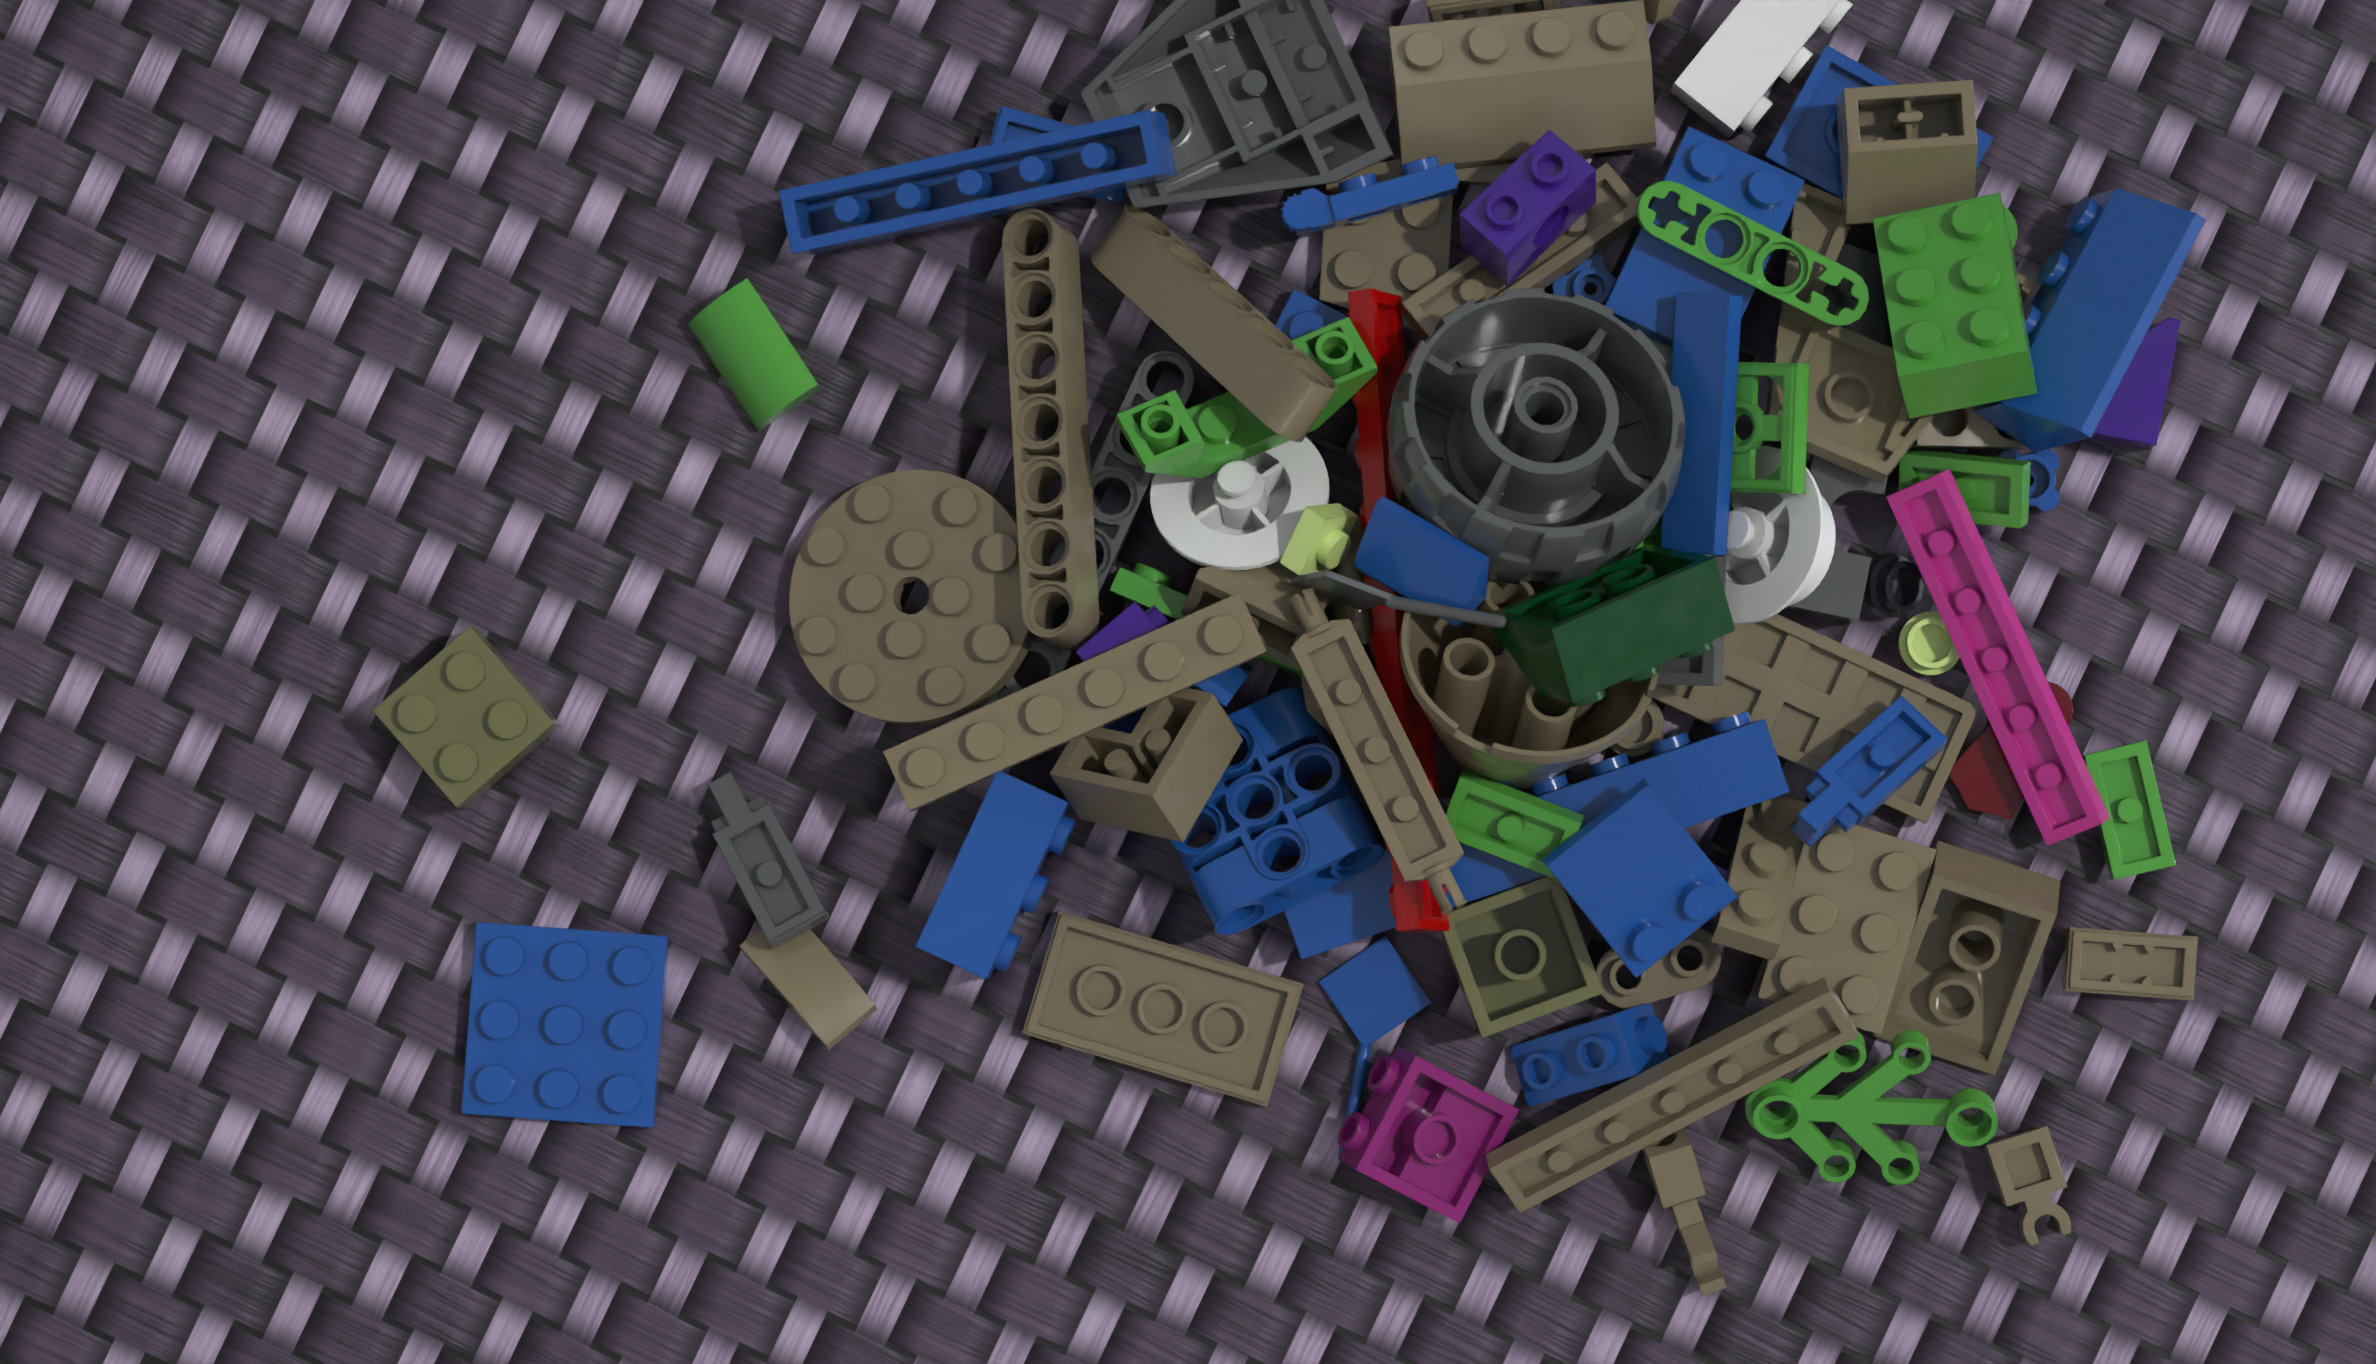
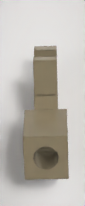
[1642,1128,1726,1296]

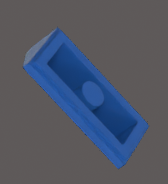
[1355,496,1489,626]

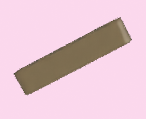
[1090,205,1338,442]

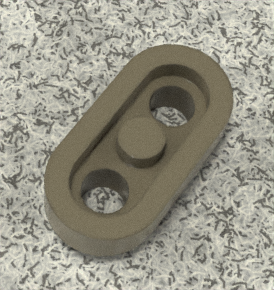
[1595,928,1721,1008]

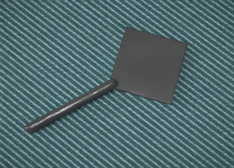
[1289,570,1506,628]

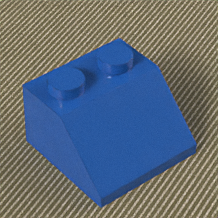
[1542,779,1738,978]

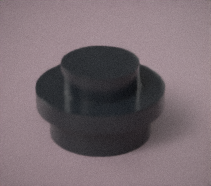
[1864,553,1924,618]

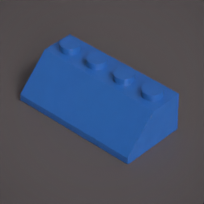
[1973,188,2206,452]

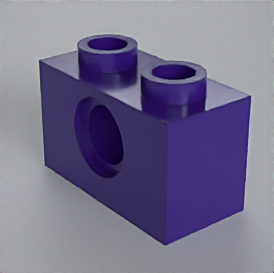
[1459,129,1596,287]

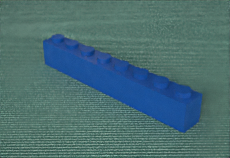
[1285,711,1790,959]

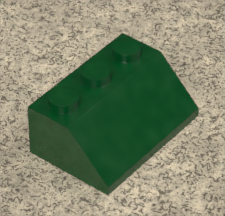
[1491,544,1735,707]

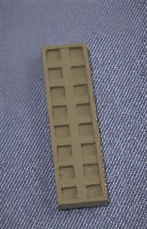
[1652,614,1980,824]

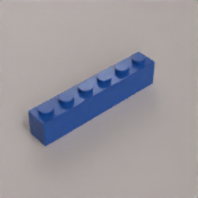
[779,110,1177,255]

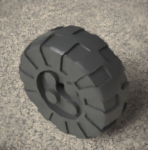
[1386,288,1686,586]

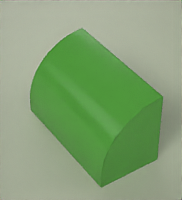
[688,278,822,432]

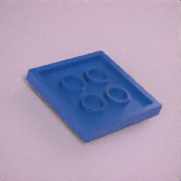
[461,922,669,1128]

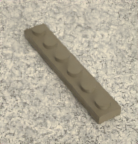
[883,592,1267,812]
[1486,977,1859,1213]

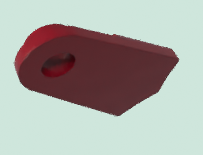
[1949,682,2073,820]

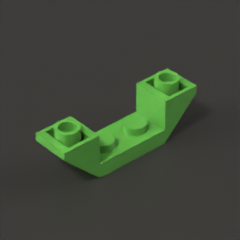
[1117,317,1378,478]

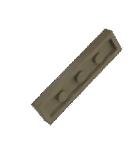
[1402,163,1639,340]

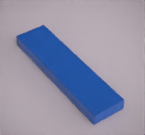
[1661,293,1742,555]

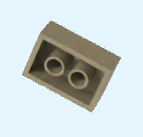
[1751,824,1937,1035]

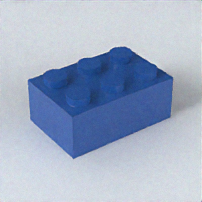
[915,772,1076,979]

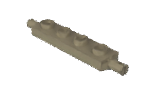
[1288,588,1468,915]

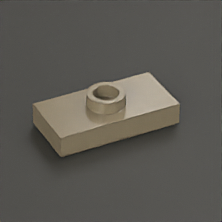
[2063,927,2198,1001]

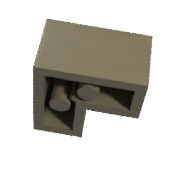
[1050,688,1243,842]

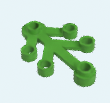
[1745,1030,1998,1185]

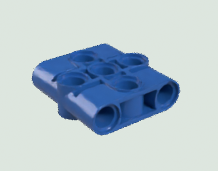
[1170,687,1384,935]

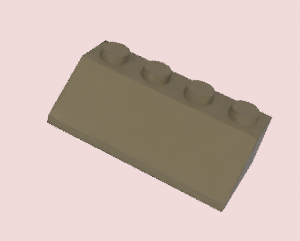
[1388,0,1656,168]

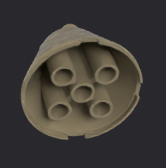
[1399,578,1660,789]

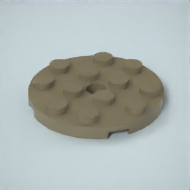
[789,469,1035,725]

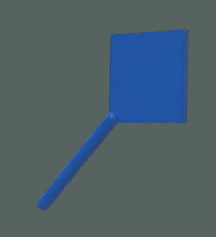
[1319,936,1431,1157]

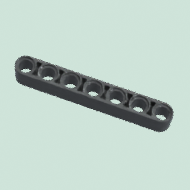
[983,350,1194,707]

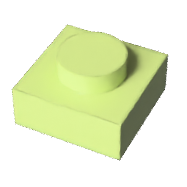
[1280,503,1358,575]

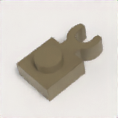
[1983,1125,2071,1246]

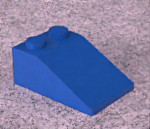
[1605,126,1805,347]

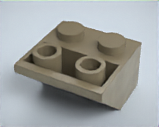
[1836,80,1978,226]

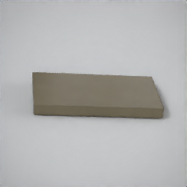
[1022,911,1304,1107]

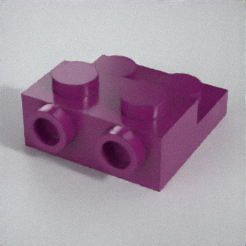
[1338,1046,1519,1224]

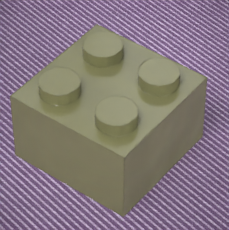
[373,626,562,809]
[1440,876,1603,1038]

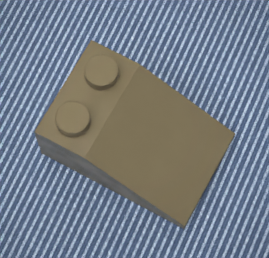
[1873,841,2060,1075]

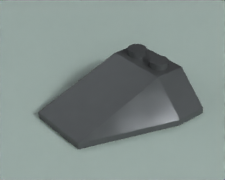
[1080,0,1393,209]

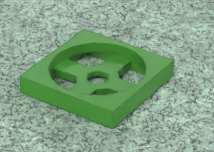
[1730,362,1810,494]

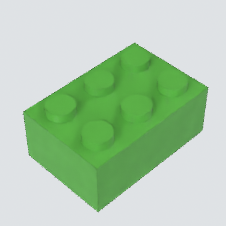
[1873,193,2038,419]

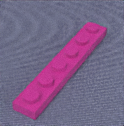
[1886,468,2110,846]

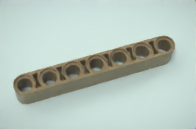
[1002,208,1100,650]

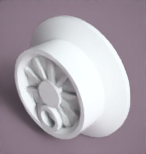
[1150,436,1330,571]
[1695,446,1836,624]

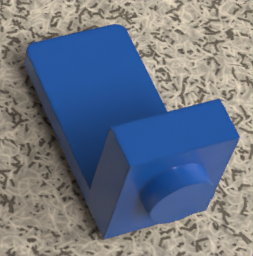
[1510,1003,1669,1106]

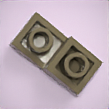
[739,928,877,1050]

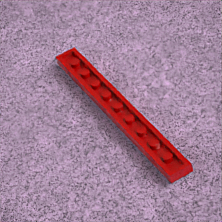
[1346,288,1450,934]

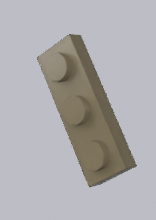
[1711,795,1809,961]

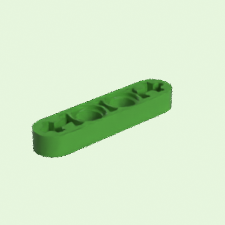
[1635,181,1869,326]

